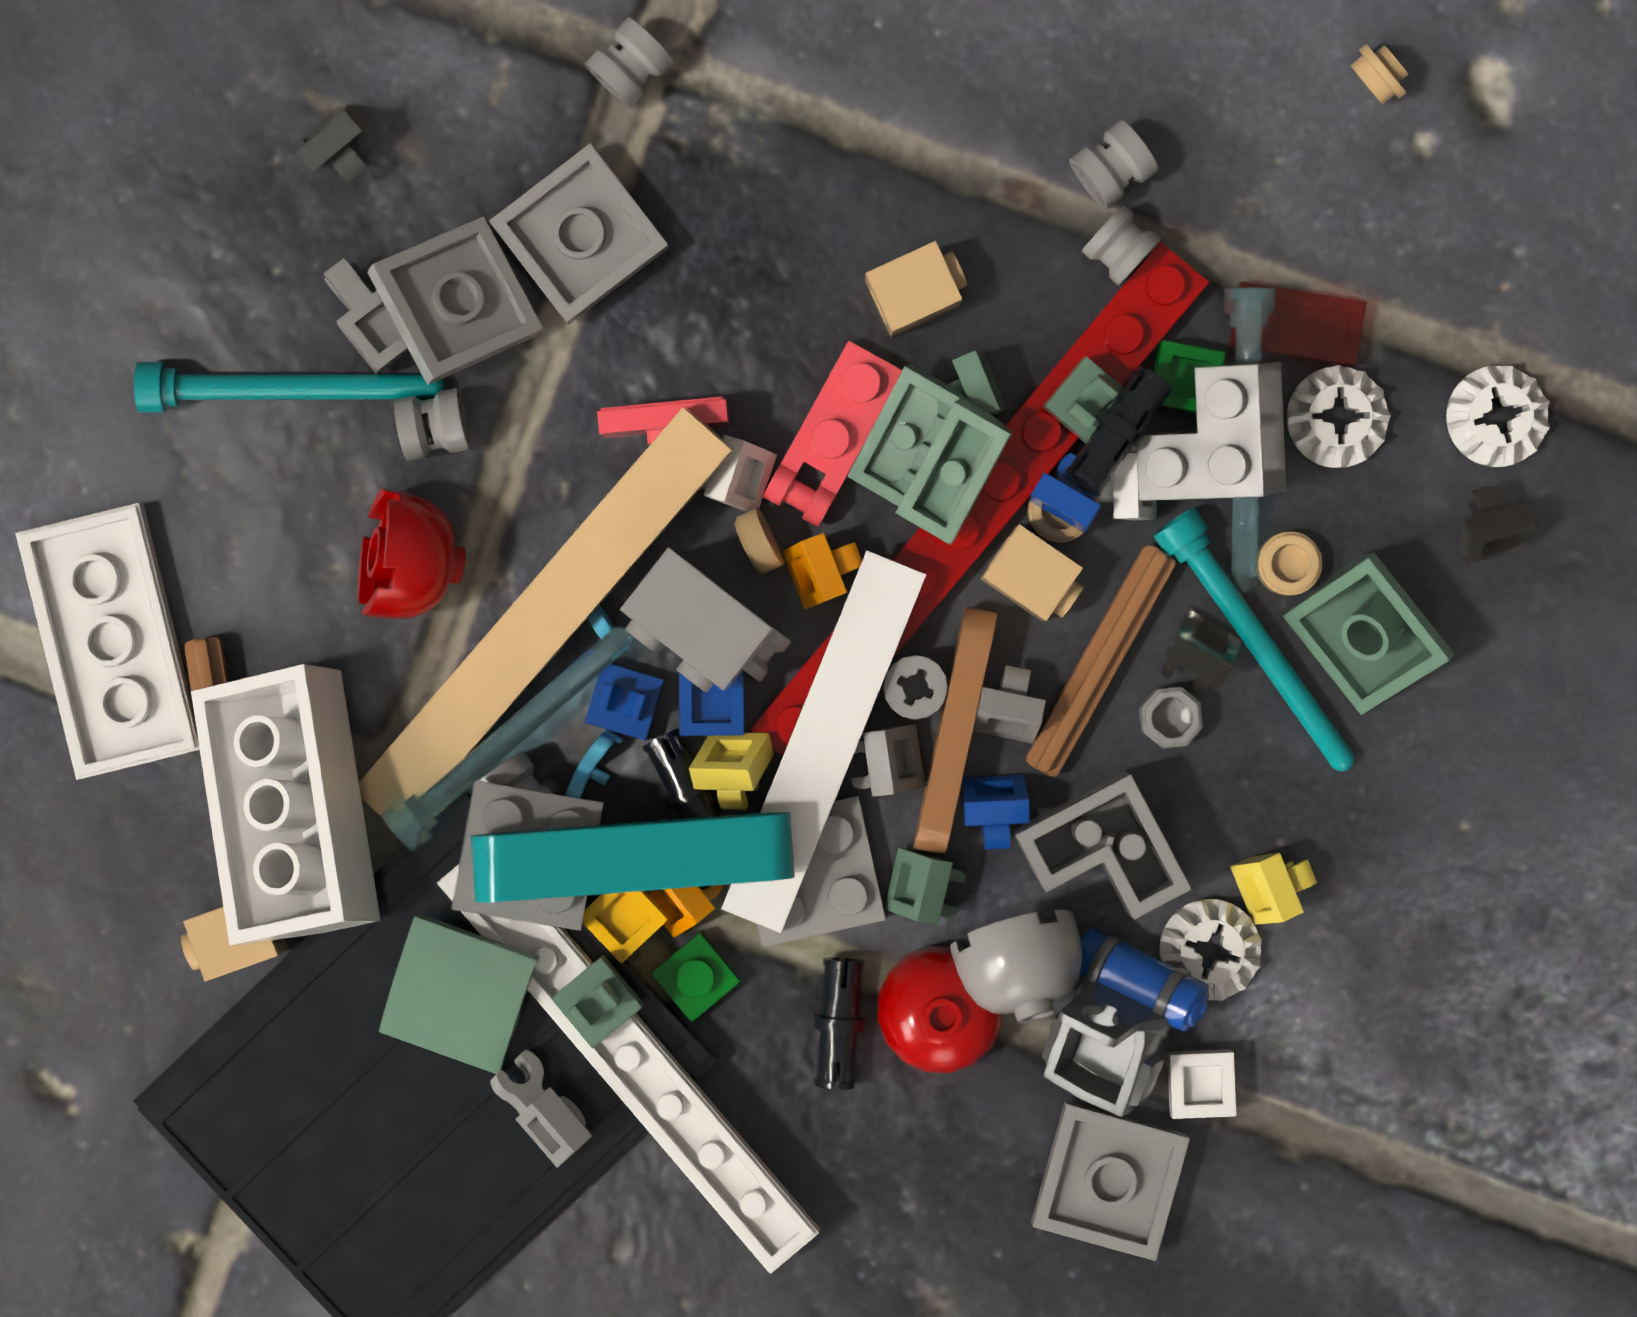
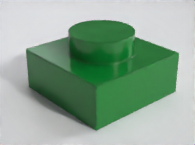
[1154,340,1226,414]
[651,931,741,1022]

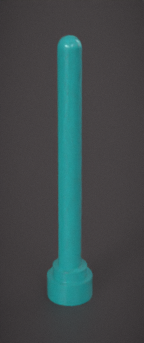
[134,362,445,413]
[1153,507,1355,772]

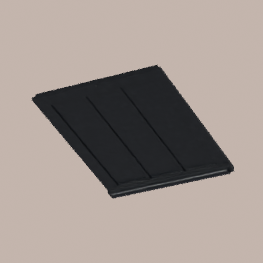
[133,789,719,1317]

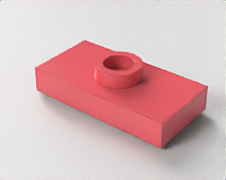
[597,396,730,445]

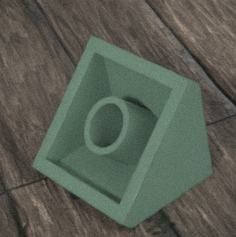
[1283,553,1455,715]

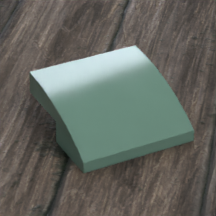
[847,363,1013,545]
[379,913,539,1074]

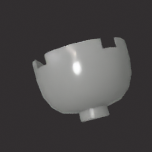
[950,910,1083,1024]

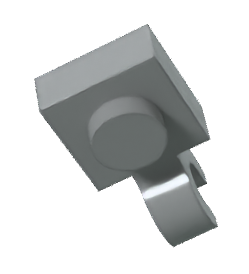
[324,258,408,375]
[490,1049,592,1168]

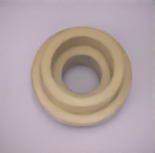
[1350,44,1409,105]

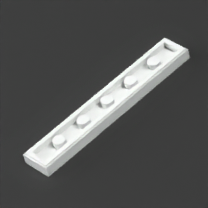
[721,551,926,933]

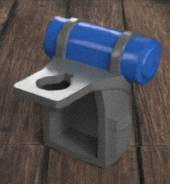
[1042,928,1209,1117]

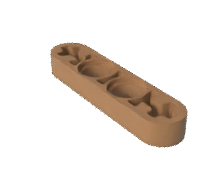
[913,606,997,856]

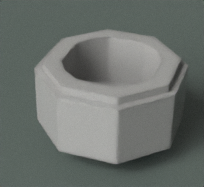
[1139,687,1203,748]

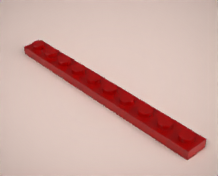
[750,241,1209,756]

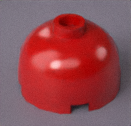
[357,488,466,619]
[877,945,1003,1073]

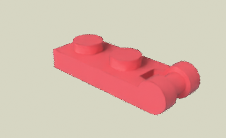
[763,341,902,528]

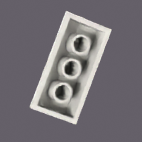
[191,664,381,945]

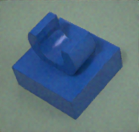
[1030,453,1100,534]
[585,662,665,741]
[679,671,745,736]
[961,775,1030,850]

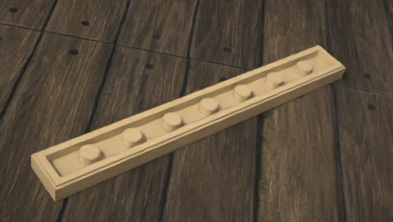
[359,407,734,832]

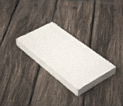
[15,503,200,780]

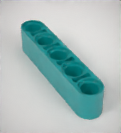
[471,812,795,903]

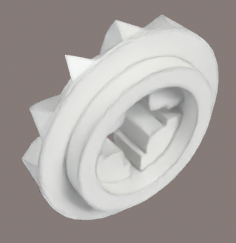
[1287,365,1391,468]
[1446,366,1550,467]
[1159,899,1262,1001]

